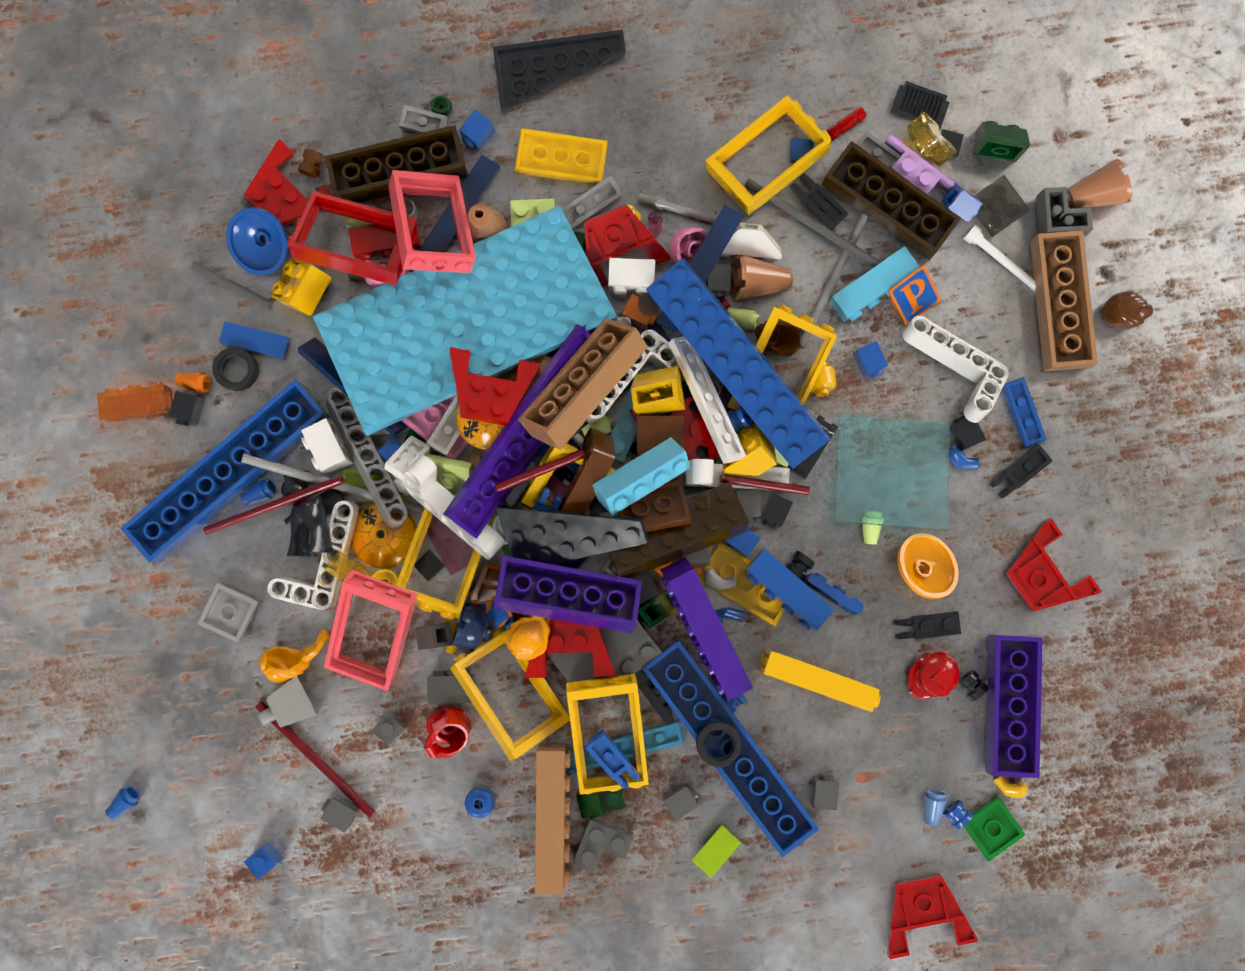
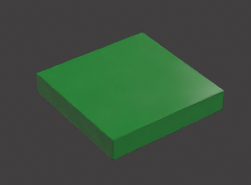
[964,795,1025,862]

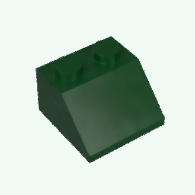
[973,121,1030,162]

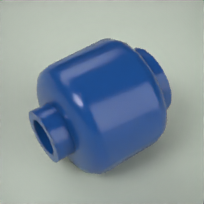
[464,786,496,819]

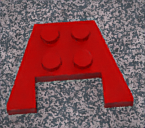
[244,139,333,226]
[584,204,671,287]
[449,347,540,426]
[1005,518,1102,611]
[525,619,616,678]
[887,874,978,959]

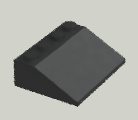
[547,618,662,709]

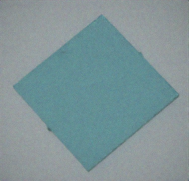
[835,415,951,531]

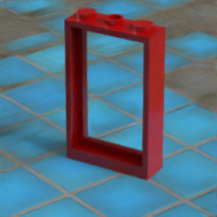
[288,191,419,286]

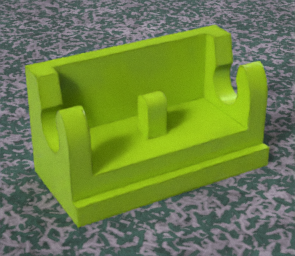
[692,825,743,878]

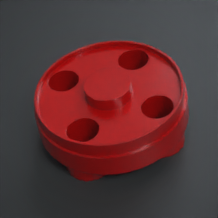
[667,397,719,460]

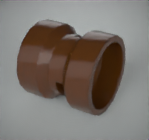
[298,149,325,179]

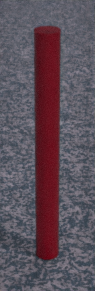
[495,449,586,493]
[720,474,810,495]

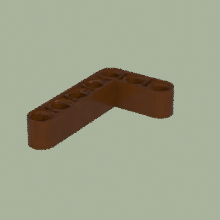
[558,427,615,514]

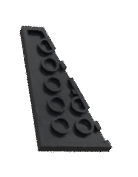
[493,30,626,113]
[496,505,649,564]

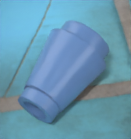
[924,789,948,826]

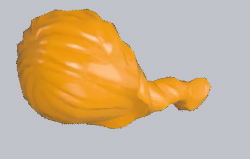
[506,615,551,660]
[259,628,331,683]

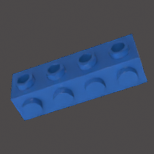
[744,549,834,631]

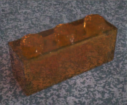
[97,382,173,423]

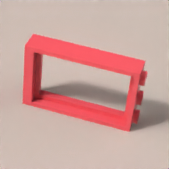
[388,170,476,273]
[324,570,418,691]

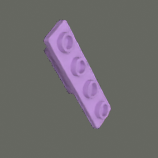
[885,134,958,194]

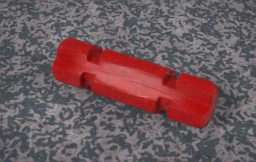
[826,107,867,140]

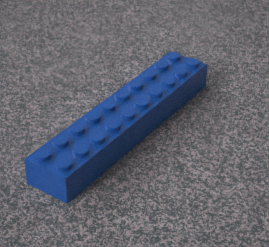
[646,259,830,469]
[120,379,331,563]
[642,640,819,858]

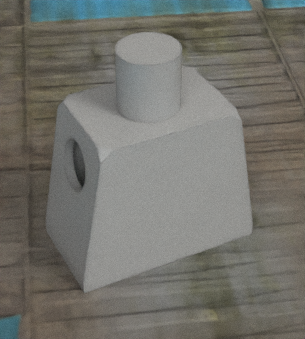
[257,676,317,728]

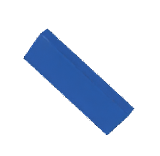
[219,322,291,360]
[1002,377,1047,448]

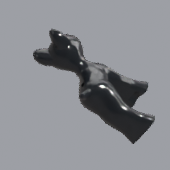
[281,470,335,557]

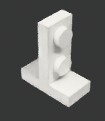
[384,435,430,496]

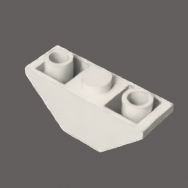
[721,223,782,261]

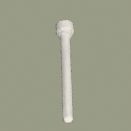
[963,225,1035,291]

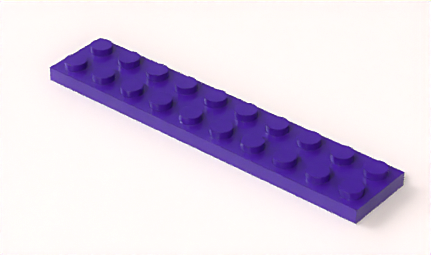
[443,324,590,539]

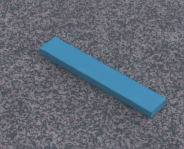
[567,720,684,774]

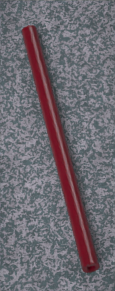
[203,475,344,535]
[255,701,375,818]

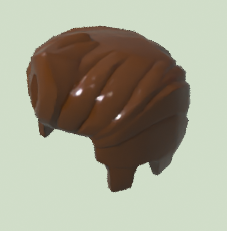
[1101,291,1153,330]
[754,319,802,357]

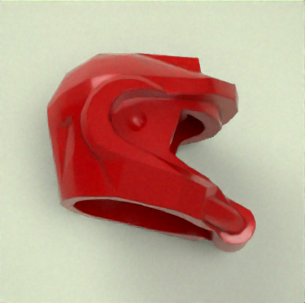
[907,652,960,700]
[424,707,472,759]

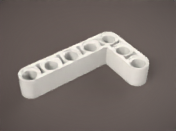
[903,316,1009,423]
[586,330,686,423]
[405,454,505,560]
[683,459,790,491]
[267,500,359,610]

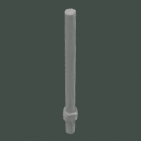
[638,193,718,224]

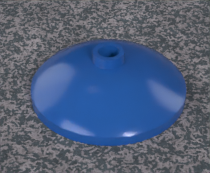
[226,207,289,275]

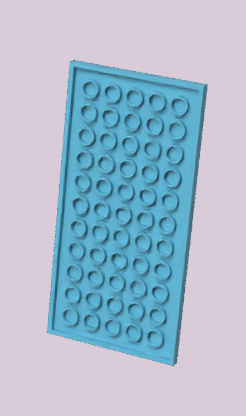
[313,205,618,436]

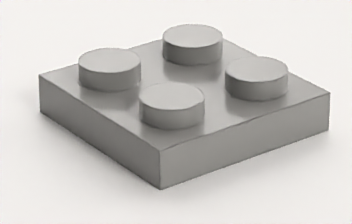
[197,583,260,643]

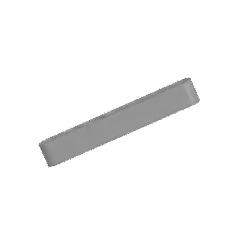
[326,387,408,530]

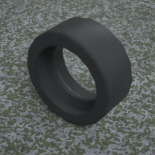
[212,347,259,391]
[696,721,741,767]

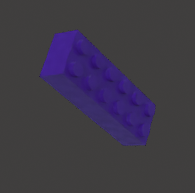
[493,556,642,633]
[660,557,753,701]
[985,634,1043,778]

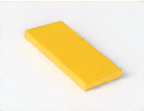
[514,128,608,185]
[698,542,784,626]

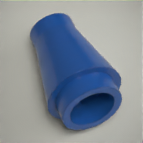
[240,478,276,506]
[105,786,140,820]

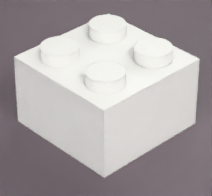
[608,258,655,300]
[301,418,355,475]

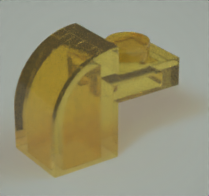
[907,112,956,167]
[325,550,375,582]

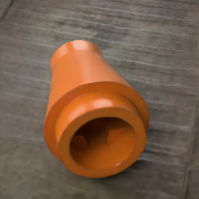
[175,372,211,394]

